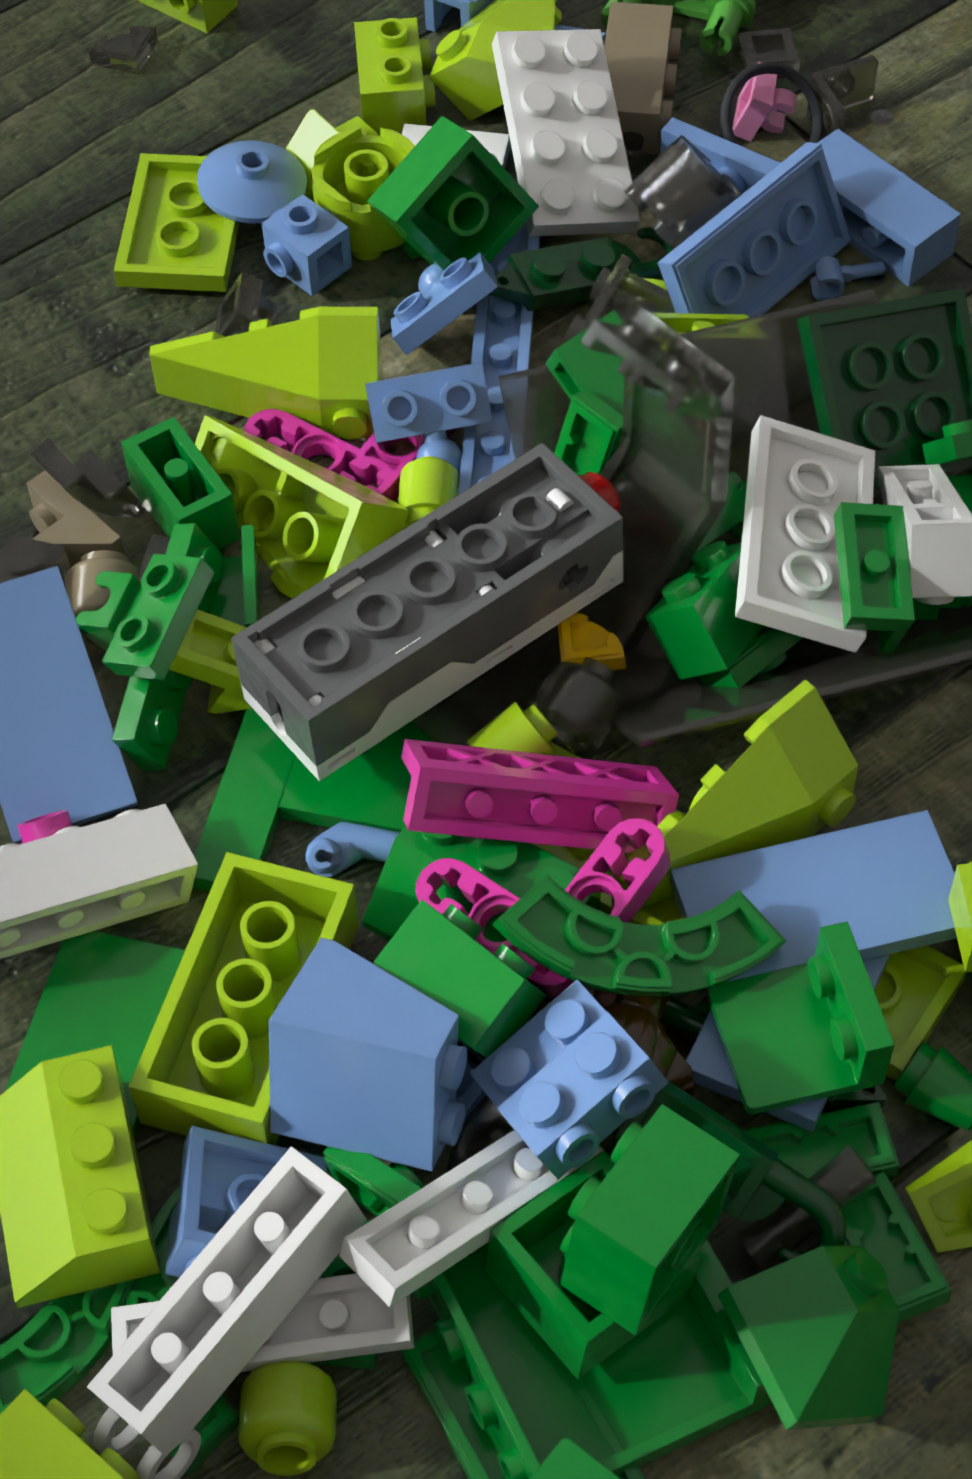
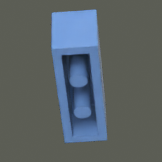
[818,129,961,287]

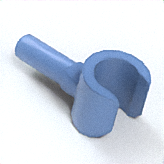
[810,256,885,302]

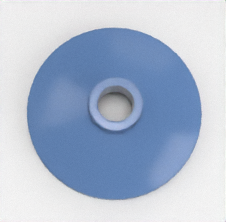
[197,140,307,224]

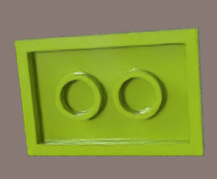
[114,153,240,292]

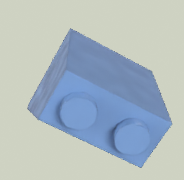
[269,938,467,1171]

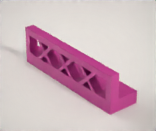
[401,739,679,853]

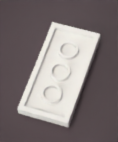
[492,29,640,237]
[735,415,875,653]

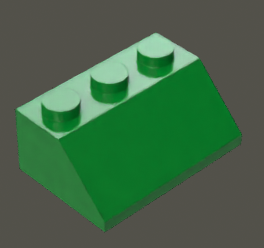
[362,825,601,1021]

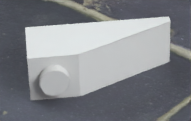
[878,464,972,605]

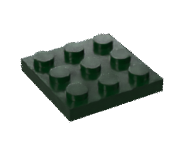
[797,288,972,489]

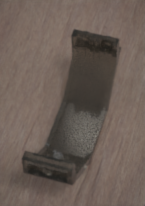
[412,306,735,746]

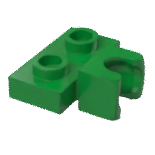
[76,554,215,680]

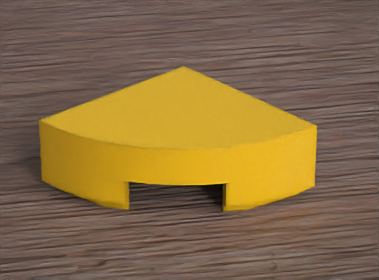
[558,613,626,676]

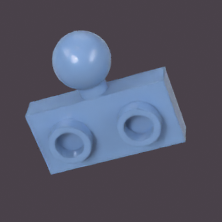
[391,252,498,355]
[365,362,493,473]

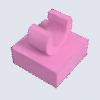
[733,61,797,142]

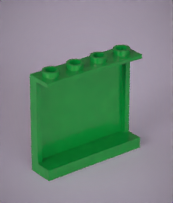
[413,1141,773,1479]

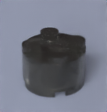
[624,135,742,249]

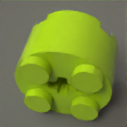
[311,127,415,261]

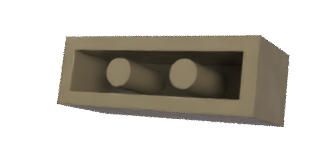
[604,2,682,155]

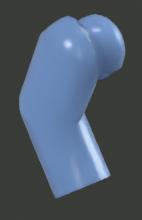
[306,822,400,877]

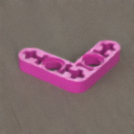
[245,409,457,502]
[415,818,670,997]

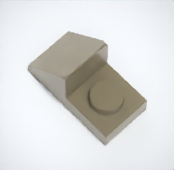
[27,470,125,581]

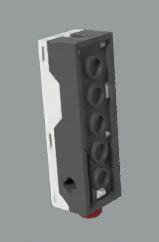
[231,443,623,781]

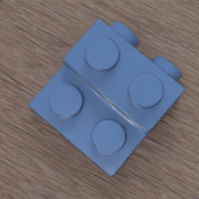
[469,980,669,1180]
[165,1126,327,1279]

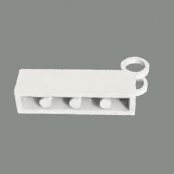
[0,804,198,959]
[87,1146,367,1479]

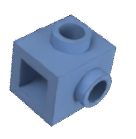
[262,194,352,296]

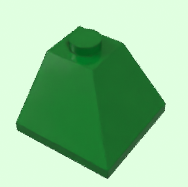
[718,1246,900,1430]

